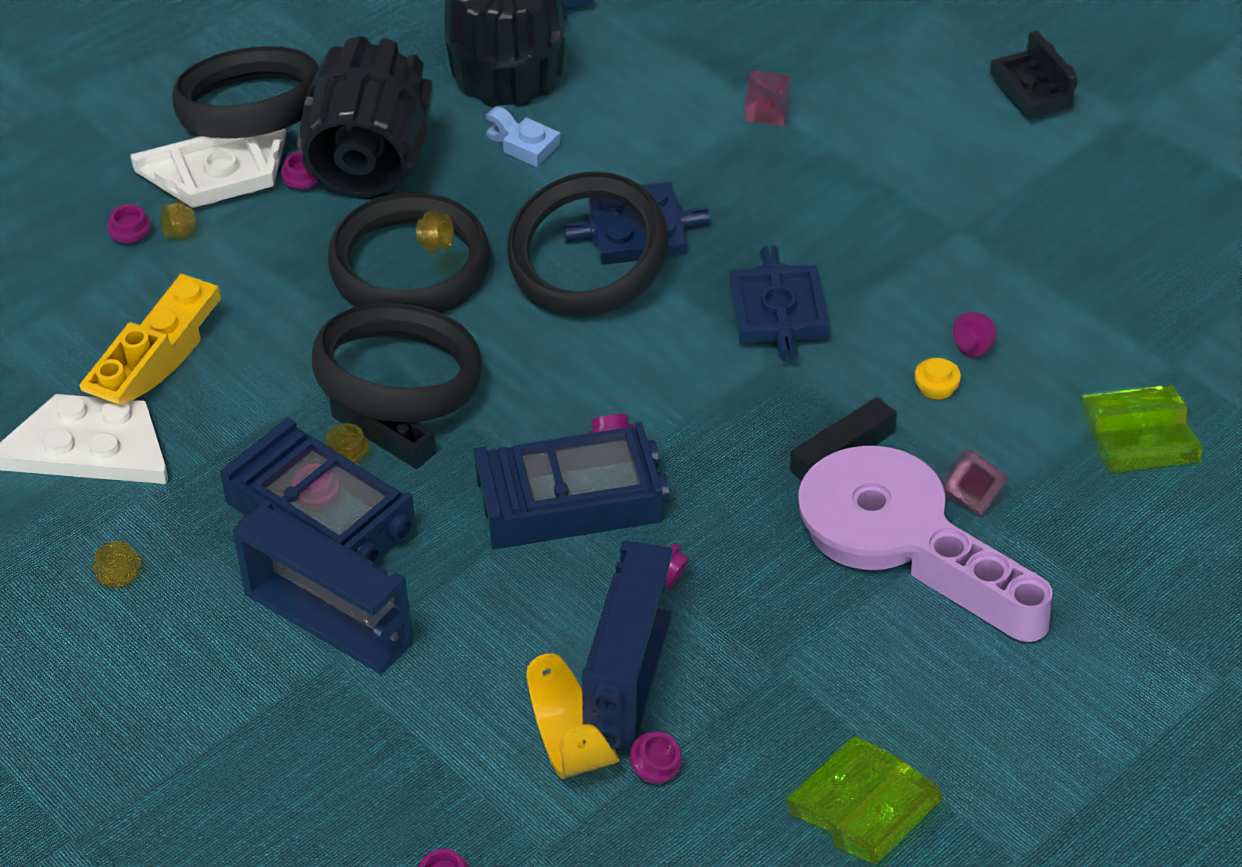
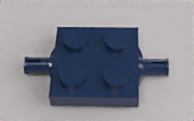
[563,182,710,265]
[729,245,829,361]

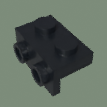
[990,31,1078,120]

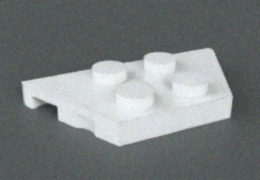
[130,127,288,208]
[0,394,168,484]

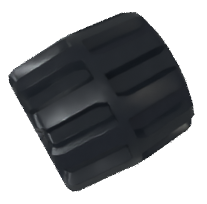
[444,0,565,106]
[298,36,433,199]

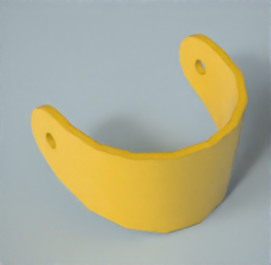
[526,653,620,779]

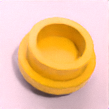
[914,358,961,400]

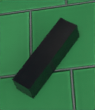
[329,397,436,470]
[790,397,897,481]

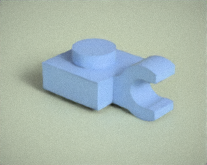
[486,106,560,167]

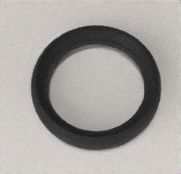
[172,46,319,139]
[507,172,668,317]
[328,192,490,313]
[312,303,482,422]

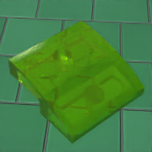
[1082,385,1202,473]
[786,736,943,864]

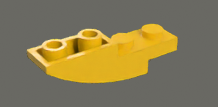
[79,273,221,405]

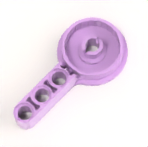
[799,446,1053,642]

